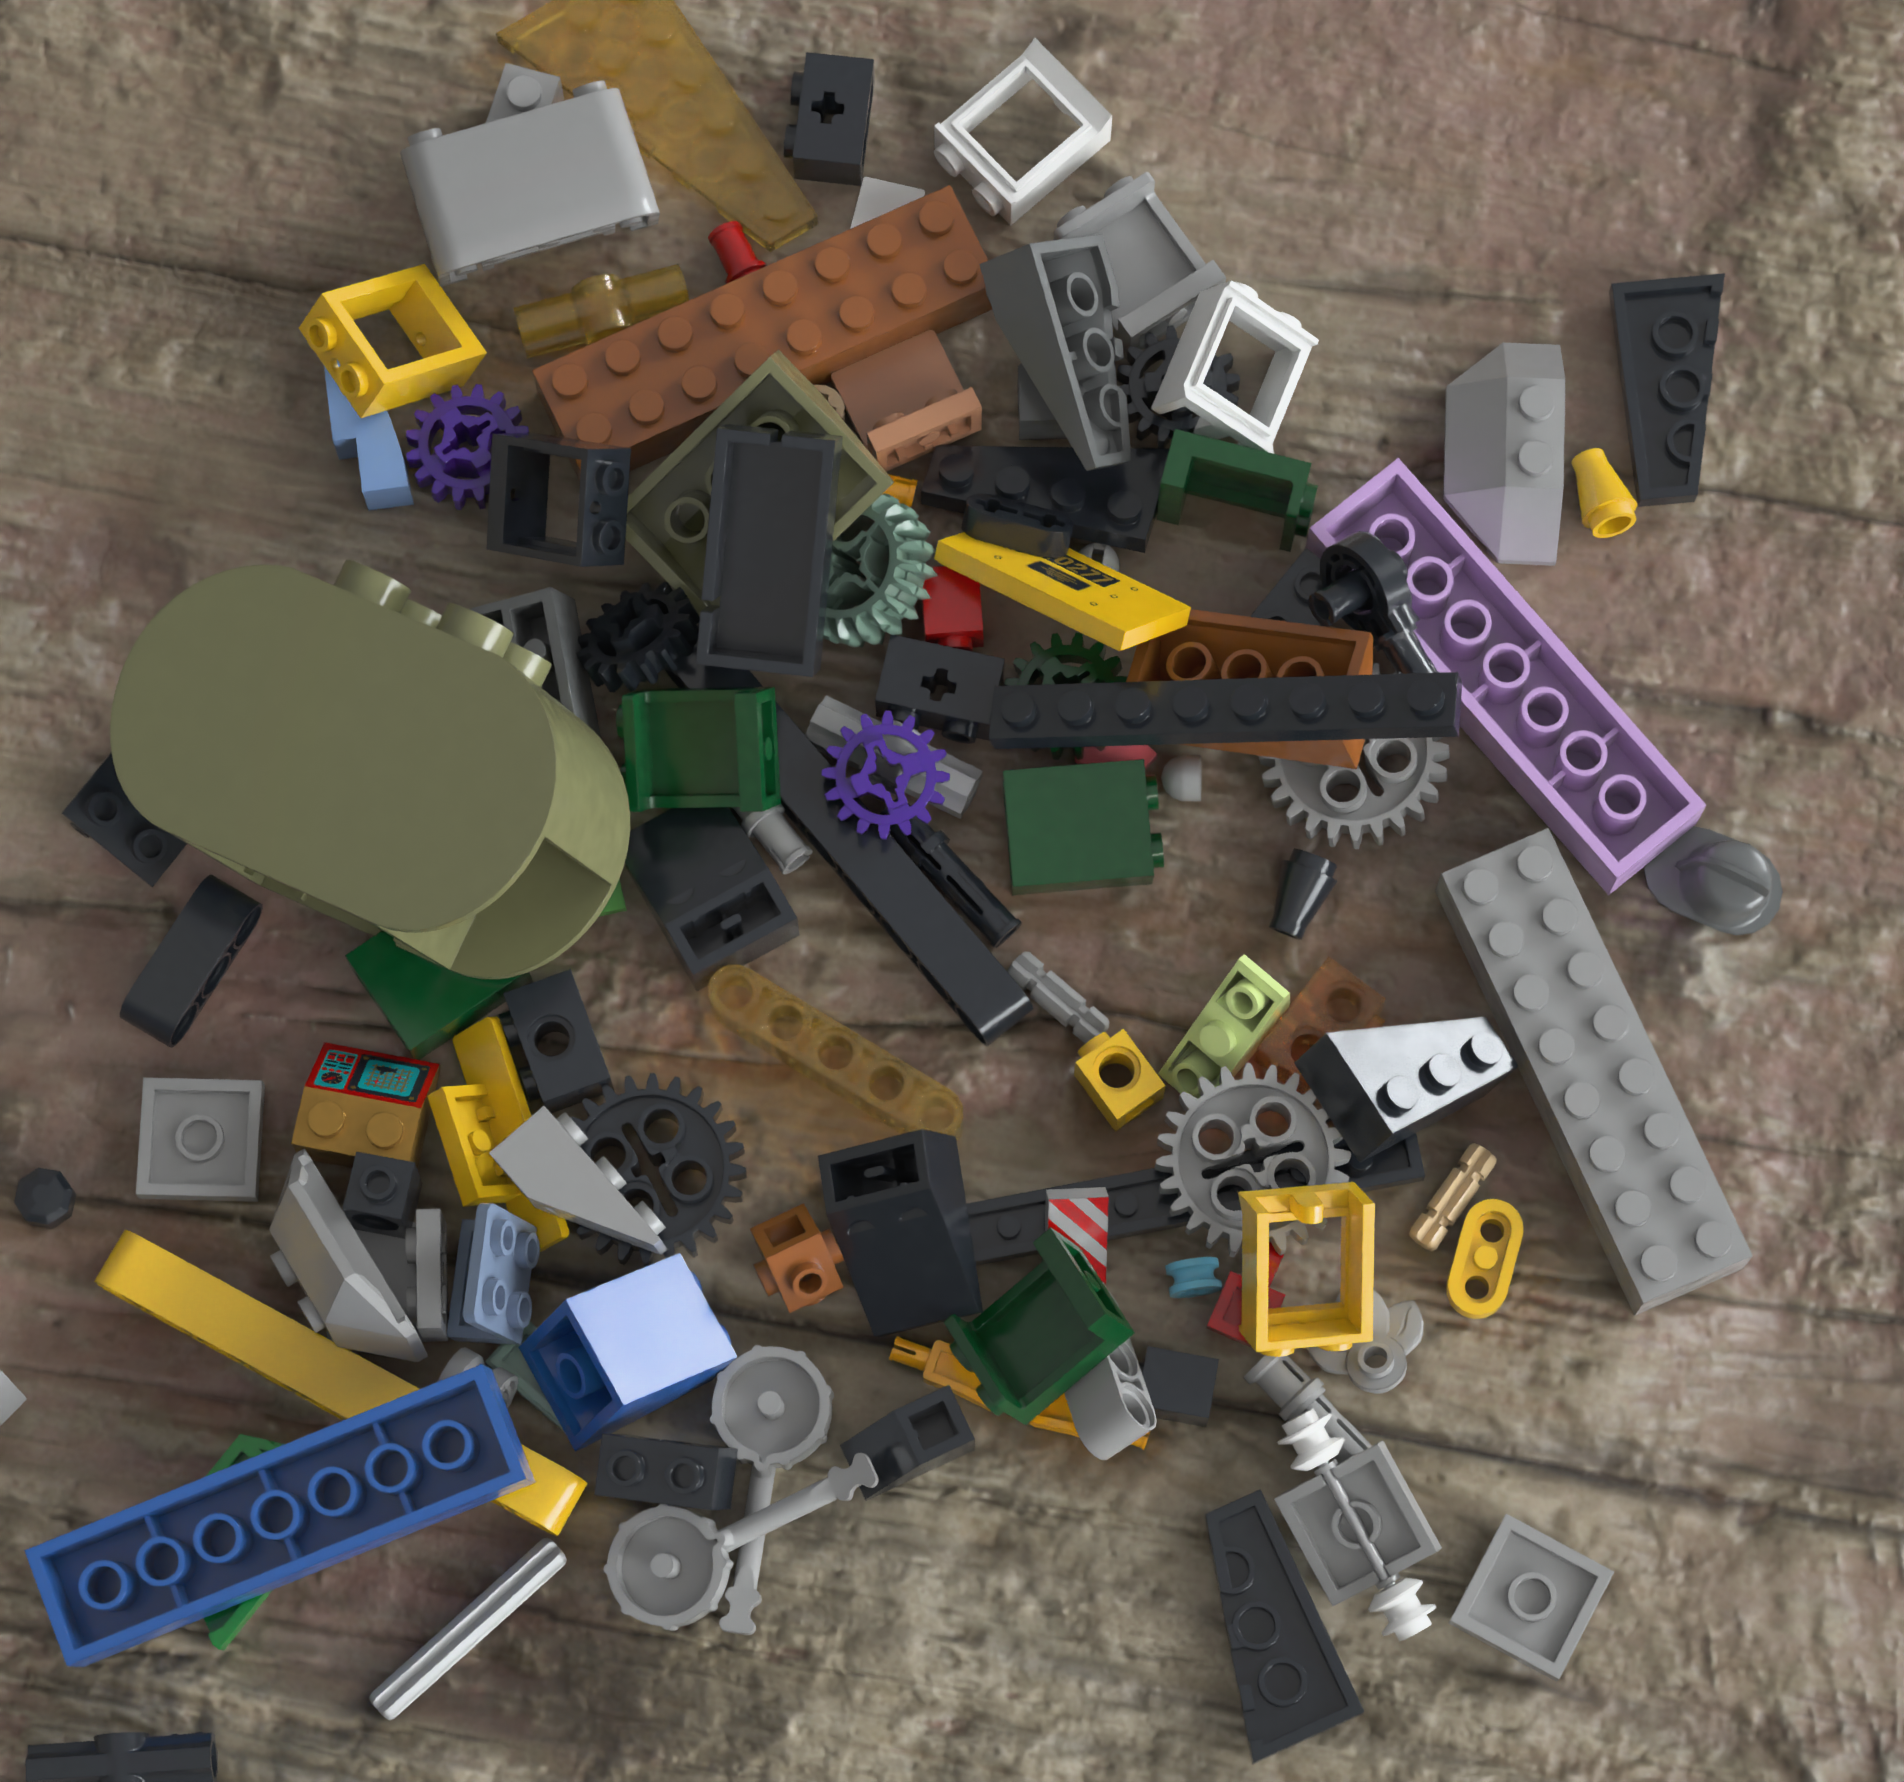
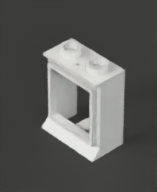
[934,38,1112,226]
[1151,280,1319,454]

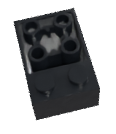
[624,807,800,991]
[818,1129,983,1337]

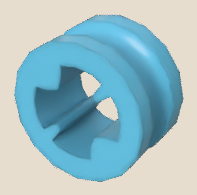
[1165,1257,1223,1298]

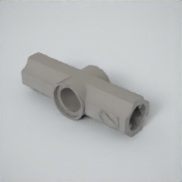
[805,695,983,819]

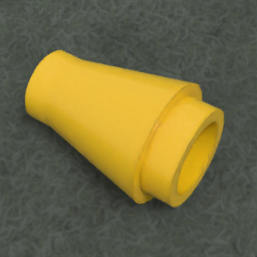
[1571,448,1637,538]

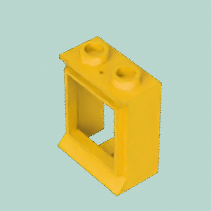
[1238,1182,1375,1357]

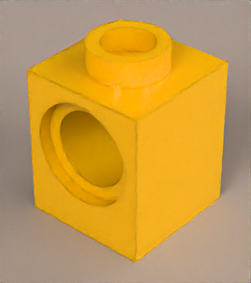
[1074,1029,1166,1132]

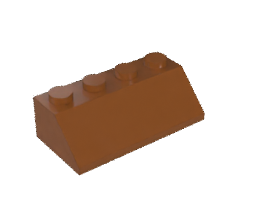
[1126,609,1373,769]

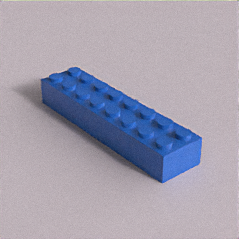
[24,1364,536,1667]

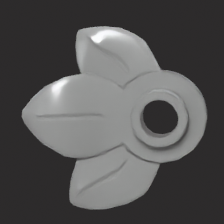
[1306,1289,1424,1394]

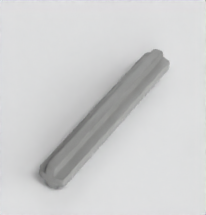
[369,1537,567,1720]

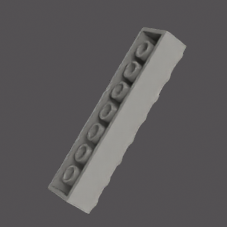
[1435,828,1753,1316]

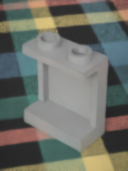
[1054,172,1226,353]

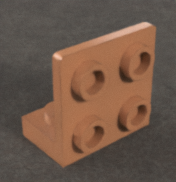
[831,330,982,472]

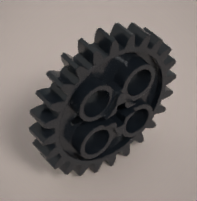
[566,1073,747,1267]

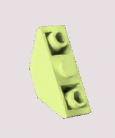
[1158,954,1290,1099]

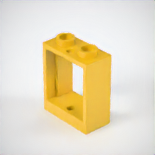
[299,264,487,418]

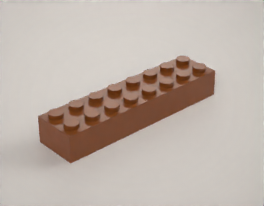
[532,185,992,481]

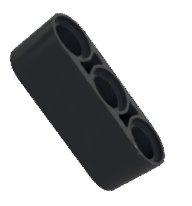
[120,874,263,1048]

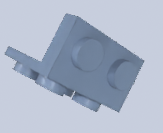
[447,1203,540,1345]

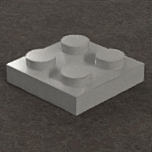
[136,1077,265,1202]
[1449,1514,1614,1682]

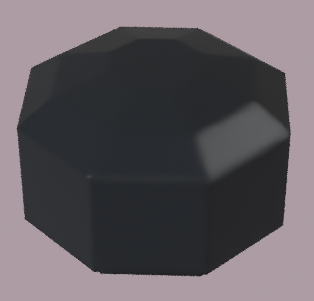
[14,1167,77,1229]

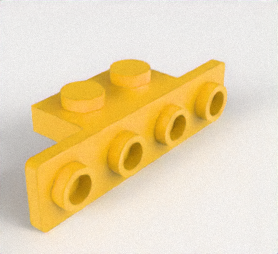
[427,1016,569,1252]

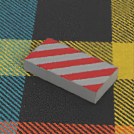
[1045,1187,1109,1287]

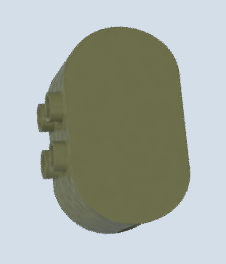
[110,560,630,979]

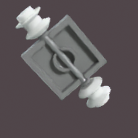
[1274,1408,1442,1641]

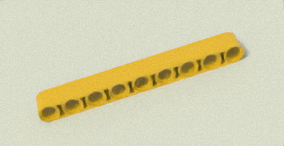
[94,1230,587,1537]

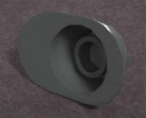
[1644,826,1783,936]

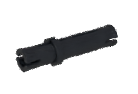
[880,798,1022,948]

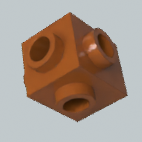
[750,1203,844,1313]

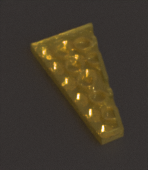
[496,0,819,253]

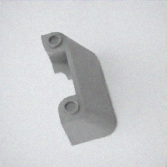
[400,80,660,287]

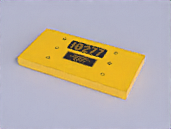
[934,532,1191,651]

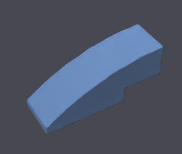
[324,360,414,511]

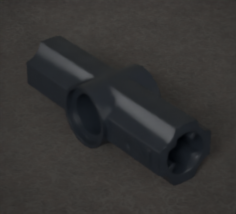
[25,1732,218,1782]

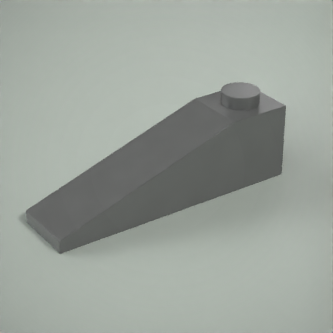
[979,234,1131,471]

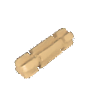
[1409,1143,1497,1251]

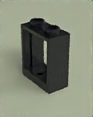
[486,433,631,567]

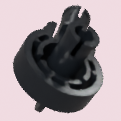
[1308,531,1439,674]

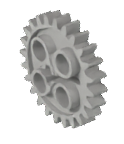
[1259,662,1450,849]
[1155,1063,1351,1257]

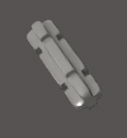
[1007,951,1109,1044]

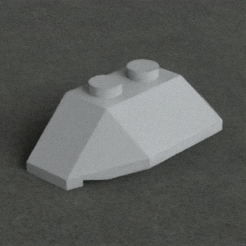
[1443,342,1565,566]
[269,1148,428,1362]

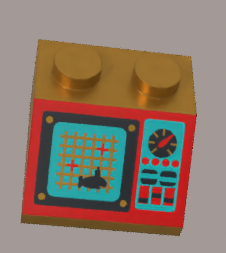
[291,1042,441,1169]

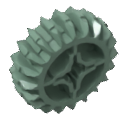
[824,493,938,648]

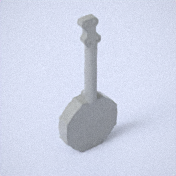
[710,1345,834,1635]
[603,1453,879,1631]

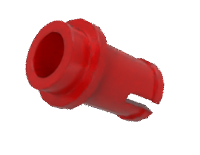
[708,221,767,284]

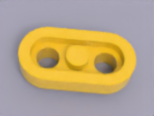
[1446,1199,1523,1319]

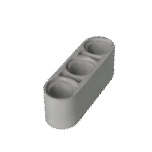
[1064,1291,1157,1460]

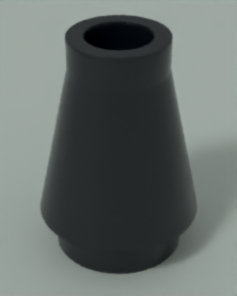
[1269,848,1337,940]

